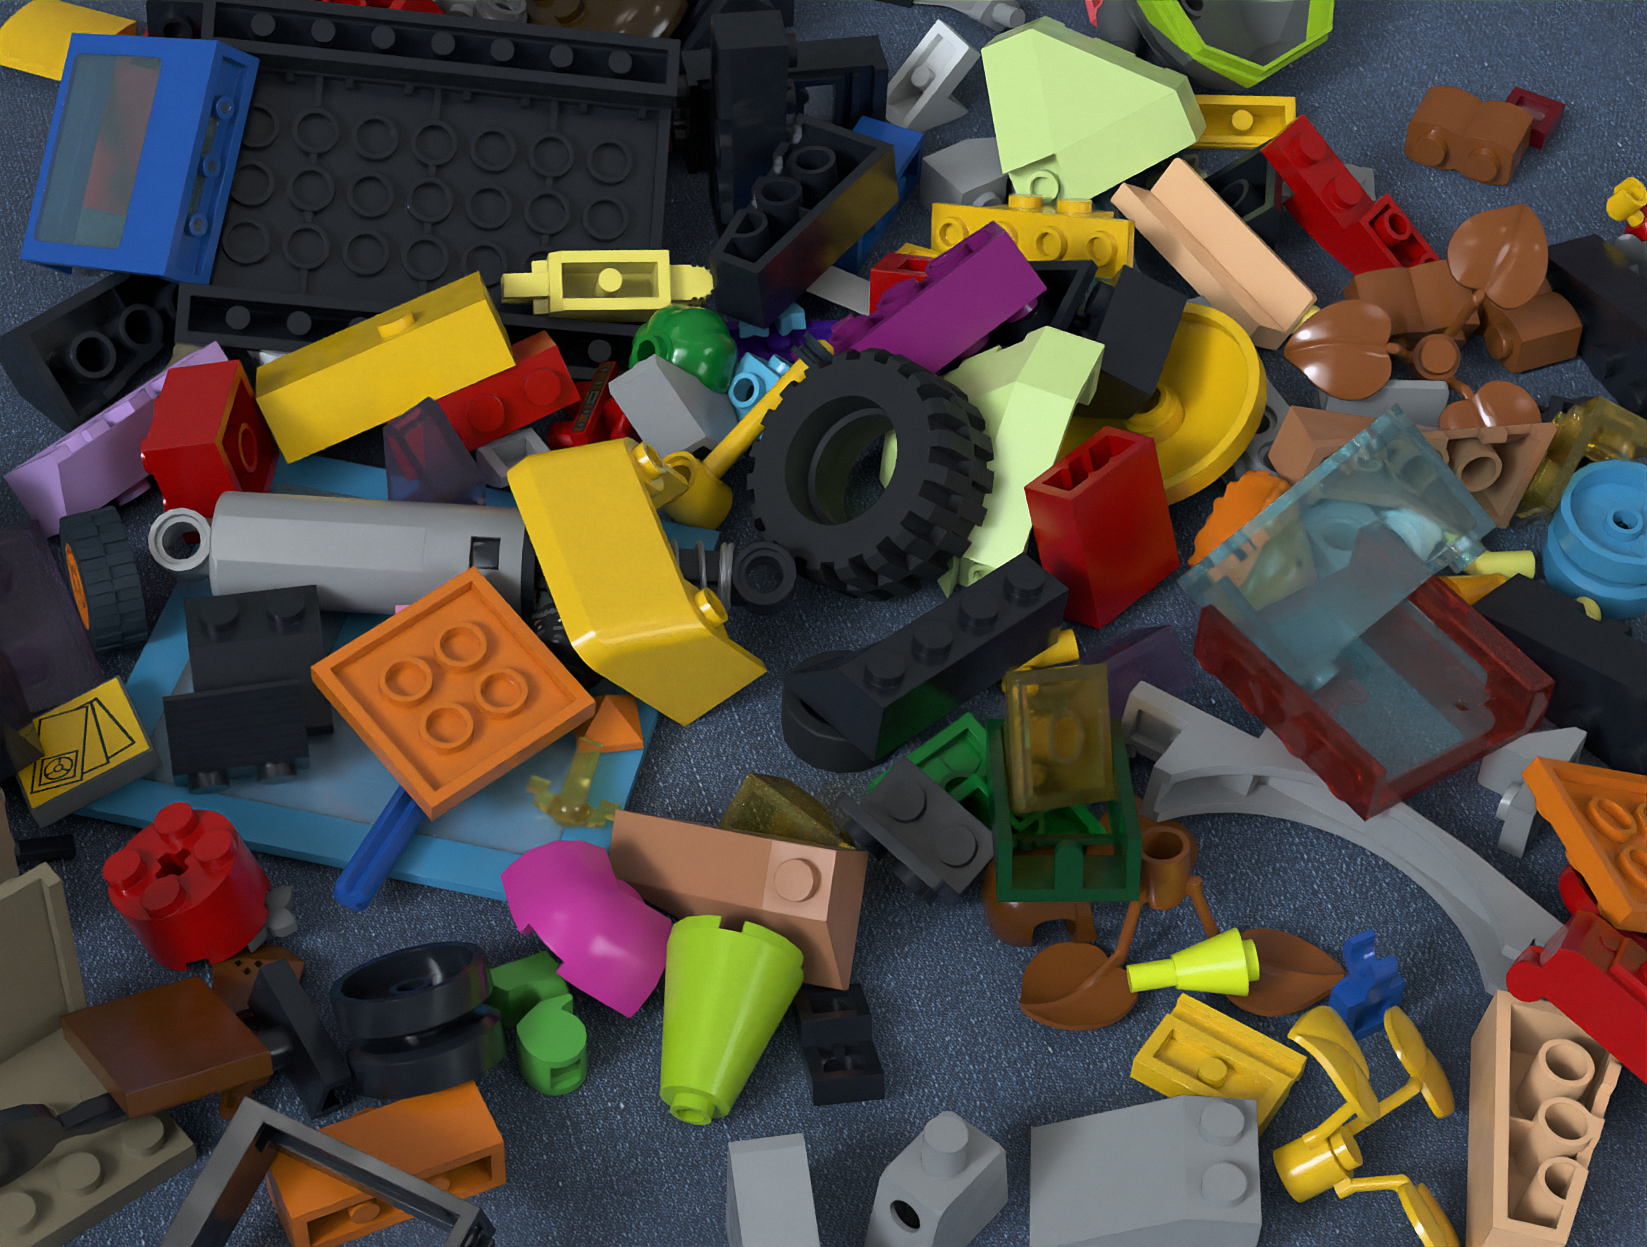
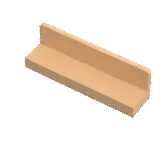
[1110,158,1317,351]

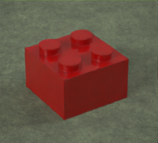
[140,359,280,545]

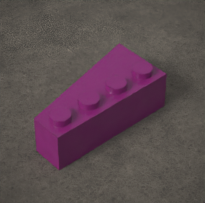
[790,220,1047,376]

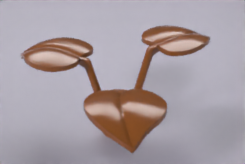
[1283,203,1548,429]
[1019,793,1346,1031]

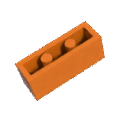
[265,1079,506,1247]

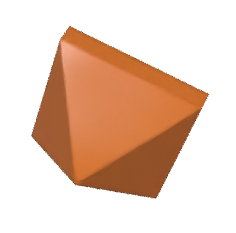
[574,694,644,756]

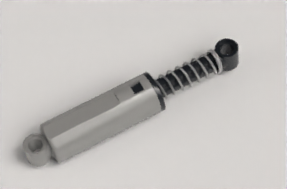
[148,491,797,622]

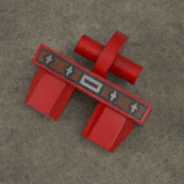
[547,361,642,451]

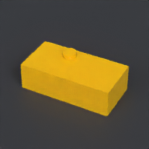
[256,271,516,464]

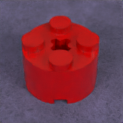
[102,802,271,971]

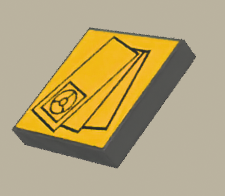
[15,675,163,829]

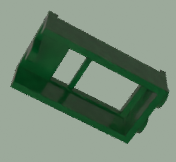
[985,718,1142,902]

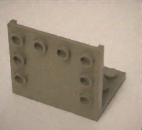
[0,862,197,1247]

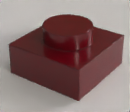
[1504,86,1566,150]

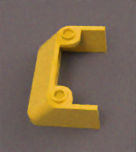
[507,437,767,727]

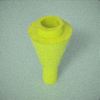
[1126,927,1260,997]

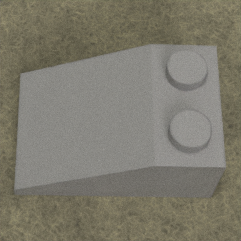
[1029,1095,1262,1247]

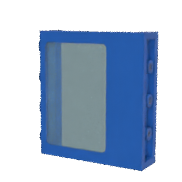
[20,33,260,285]

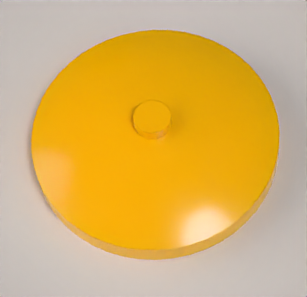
[1055,302,1267,506]

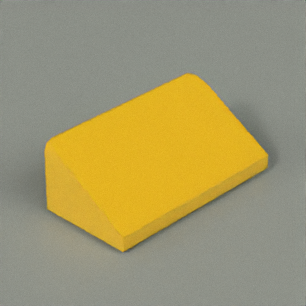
[1187,95,1296,150]

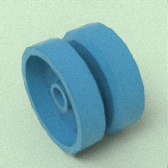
[1540,459,1647,620]

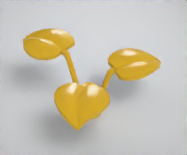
[1273,1005,1462,1247]

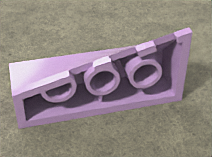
[4,341,229,539]

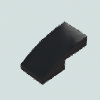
[792,983,885,1106]

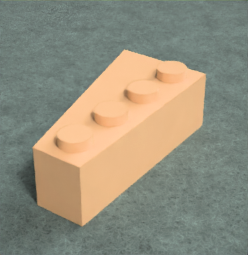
[1465,989,1622,1247]

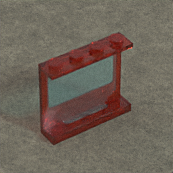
[1192,523,1555,821]

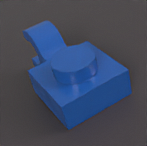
[1328,929,1406,1042]

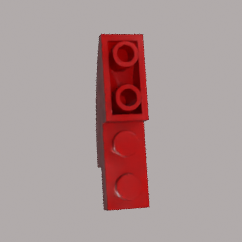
[1260,114,1441,275]

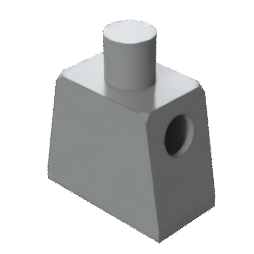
[864,1110,1008,1247]

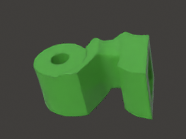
[485,950,588,1096]

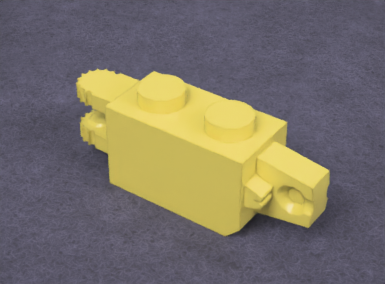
[501,250,714,322]

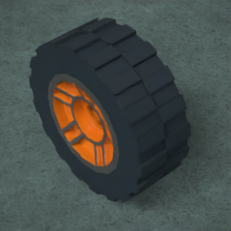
[59,506,148,656]

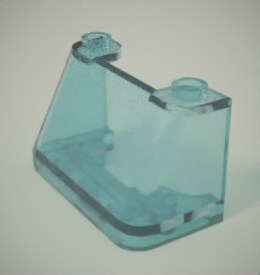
[1176,403,1497,694]

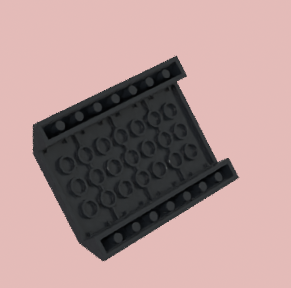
[174,0,681,382]

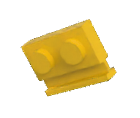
[1130,993,1307,1139]

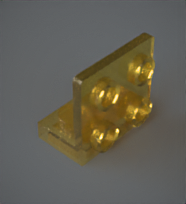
[1515,396,1647,521]

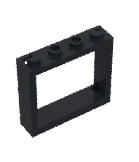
[158,1096,496,1247]

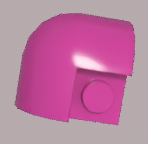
[500,840,672,1018]

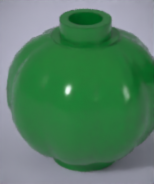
[629,304,739,395]

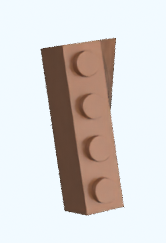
[1268,405,1558,529]

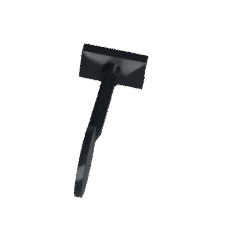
[0,958,352,1188]

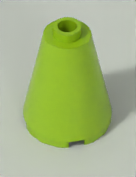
[659,915,805,1125]

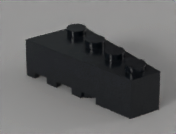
[1545,234,1647,437]
[1457,573,1647,776]

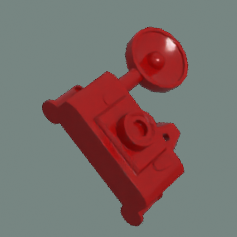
[1506,863,1647,1084]

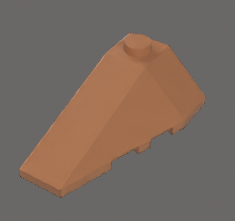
[609,809,869,990]

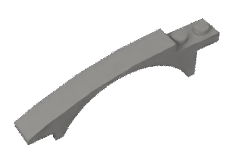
[1121,680,1563,1001]

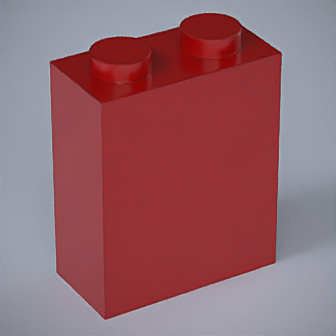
[1024,426,1180,629]

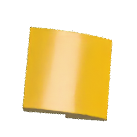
[0,0,137,81]

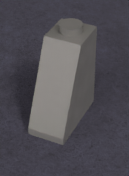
[725,1133,820,1247]

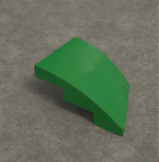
[867,711,1108,850]

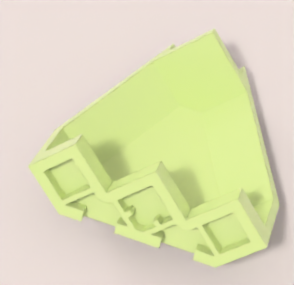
[981,16,1207,206]
[879,326,1105,599]

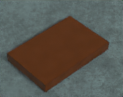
[60,976,274,1119]

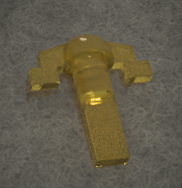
[526,736,621,829]

